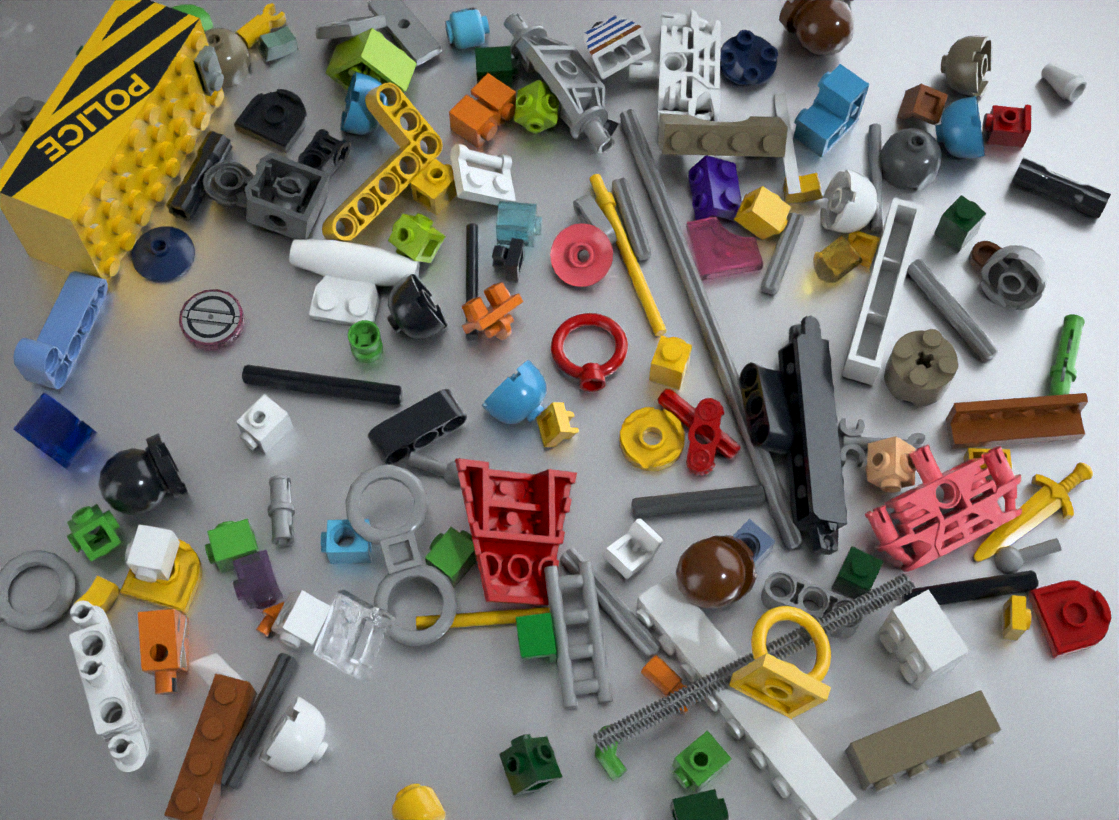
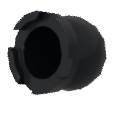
[99,433,188,515]

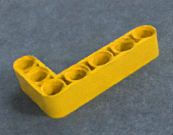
[322,83,443,242]

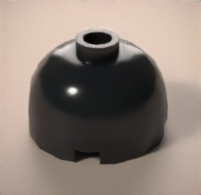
[387,274,448,339]

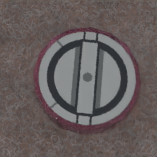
[179,289,245,350]

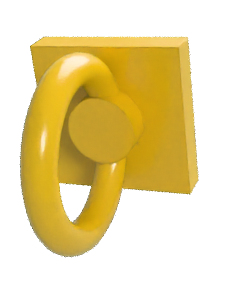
[729,606,831,719]

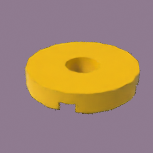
[619,407,685,471]

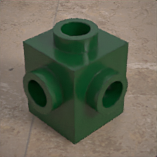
[499,734,562,796]

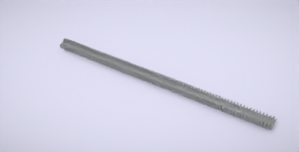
[593,574,915,753]

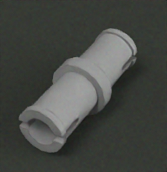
[267,475,295,546]

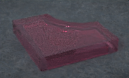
[686,217,763,281]

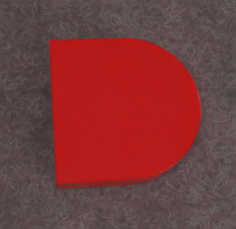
[1027,580,1112,658]

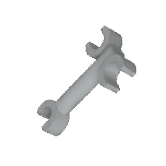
[838,418,925,467]

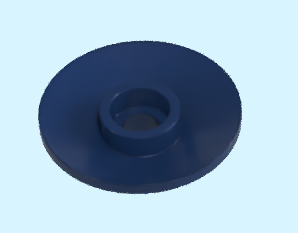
[132,226,195,282]

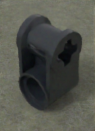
[298,129,351,178]

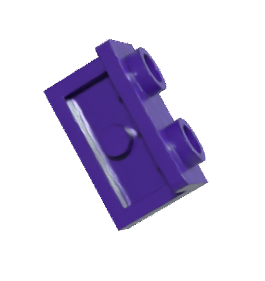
[689,155,742,223]

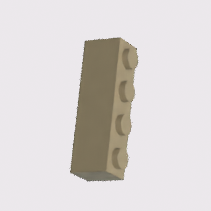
[845,690,1002,792]

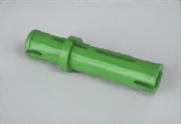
[1048,314,1085,396]

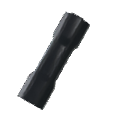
[166,131,233,221]
[1012,157,1111,218]

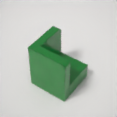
[516,612,556,663]

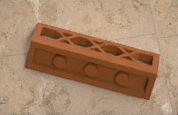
[945,393,1088,449]

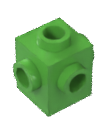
[67,504,122,561]

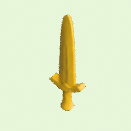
[973,462,1093,562]

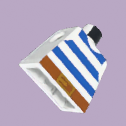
[583,15,652,80]

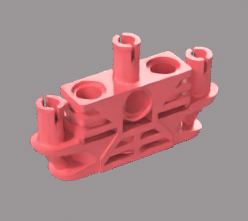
[865,445,1022,572]

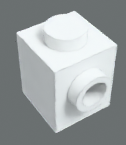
[236,394,293,455]
[125,525,180,583]

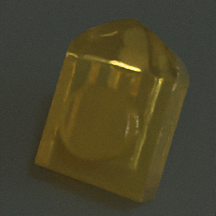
[813,235,863,283]

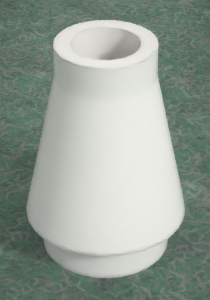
[1041,61,1087,102]

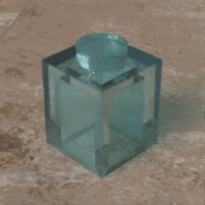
[496,201,542,247]

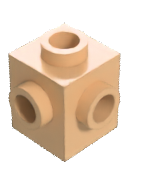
[866,436,916,493]

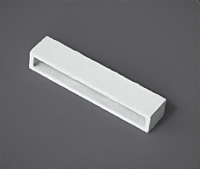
[841,198,924,385]

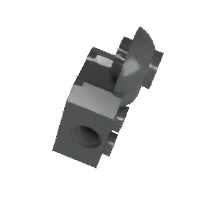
[203,153,330,240]

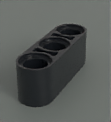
[739,362,795,455]
[368,389,467,465]

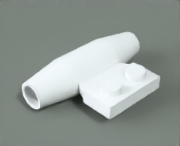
[289,239,420,326]

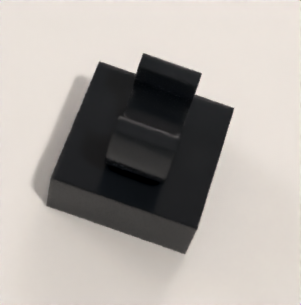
[492,238,525,283]

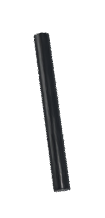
[465,223,478,340]

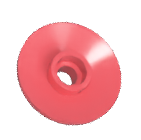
[550,223,613,287]

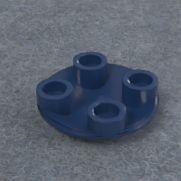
[720,30,778,86]

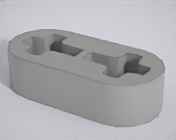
[573,194,616,245]

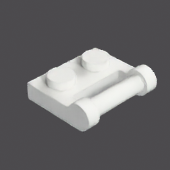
[450,144,516,208]

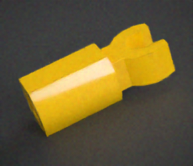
[235,3,286,49]

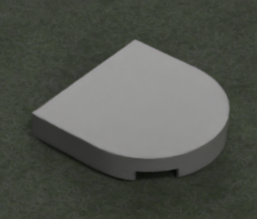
[315,15,386,39]

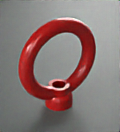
[551,313,628,392]

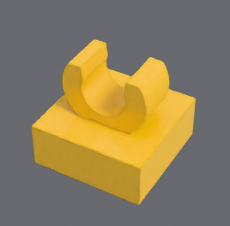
[536,402,579,447]

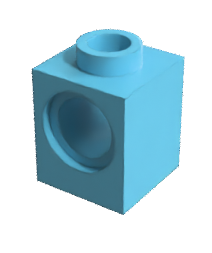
[321,519,372,564]

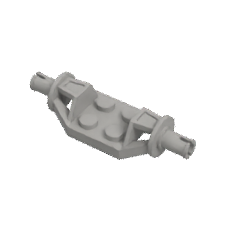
[504,13,615,153]

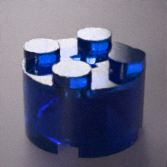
[13,393,98,469]

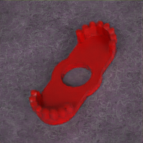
[686,398,725,477]

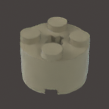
[884,329,959,406]

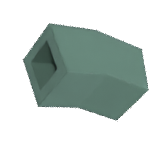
[257,26,298,62]

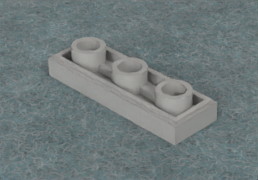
[367,0,442,66]

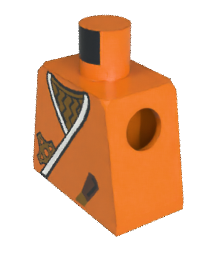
[138,609,189,695]

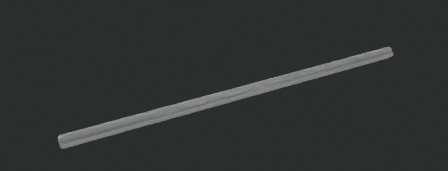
[620,109,803,549]

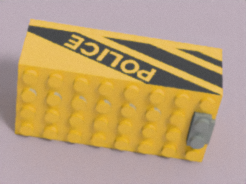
[0,0,224,283]

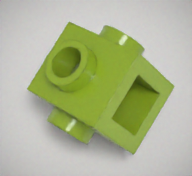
[514,80,559,134]
[387,213,446,263]

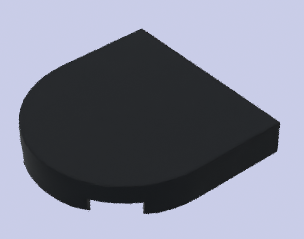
[234,89,307,154]

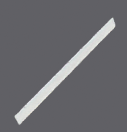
[774,93,801,194]

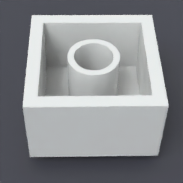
[879,590,969,690]

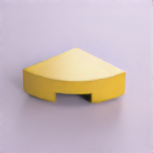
[847,231,880,269]

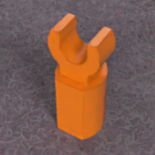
[641,655,698,715]

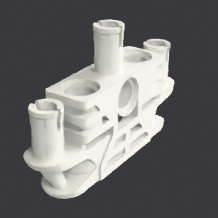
[629,9,721,129]
[69,601,150,772]

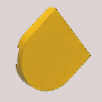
[120,539,202,615]

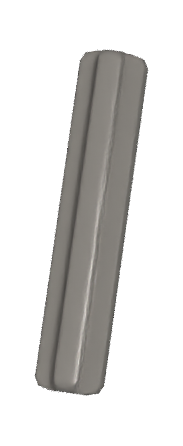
[612,178,651,261]
[761,212,804,295]

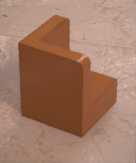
[897,83,948,125]

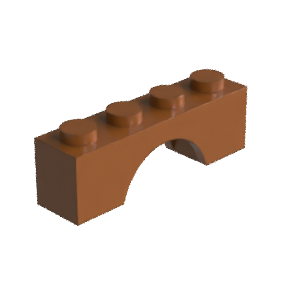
[164,673,257,820]

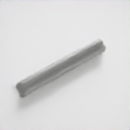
[907,259,998,362]
[560,548,661,659]

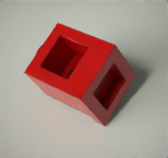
[982,104,1032,148]

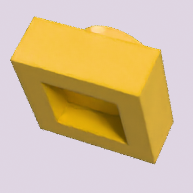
[1003,595,1031,640]

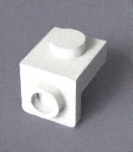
[602,518,663,579]

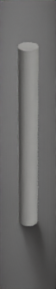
[869,123,883,234]

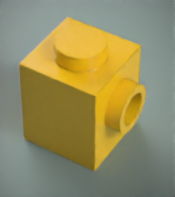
[411,158,457,216]
[734,186,791,240]
[649,335,692,390]

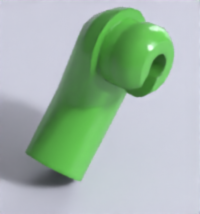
[595,724,627,781]

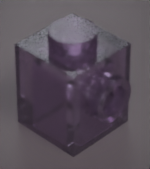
[232,550,283,609]

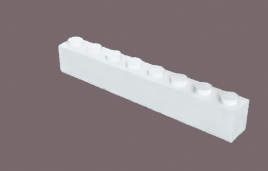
[636,573,857,820]

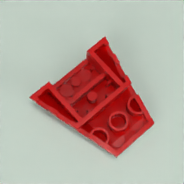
[455,458,577,606]

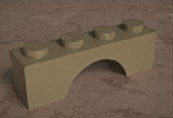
[658,114,788,157]

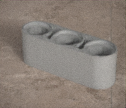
[761,571,862,639]

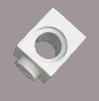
[271,590,331,648]

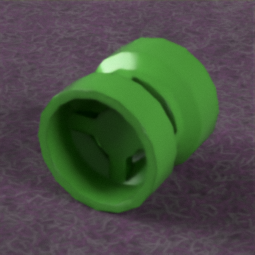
[348,320,383,364]

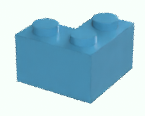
[793,64,869,157]

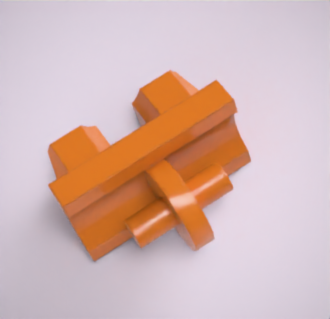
[461,282,524,340]

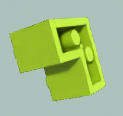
[325,28,417,100]

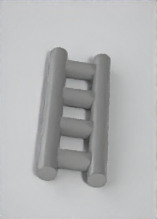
[544,561,613,708]

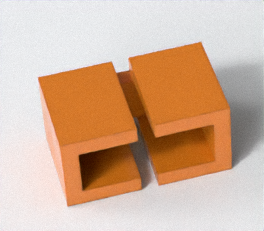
[449,73,516,148]

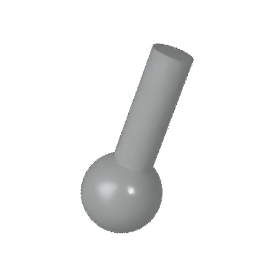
[407,452,460,487]
[995,538,1062,574]

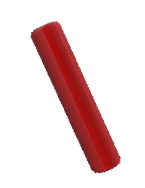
[657,389,741,460]

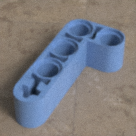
[13,271,108,389]

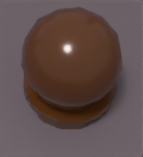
[779,0,855,56]
[676,535,757,609]

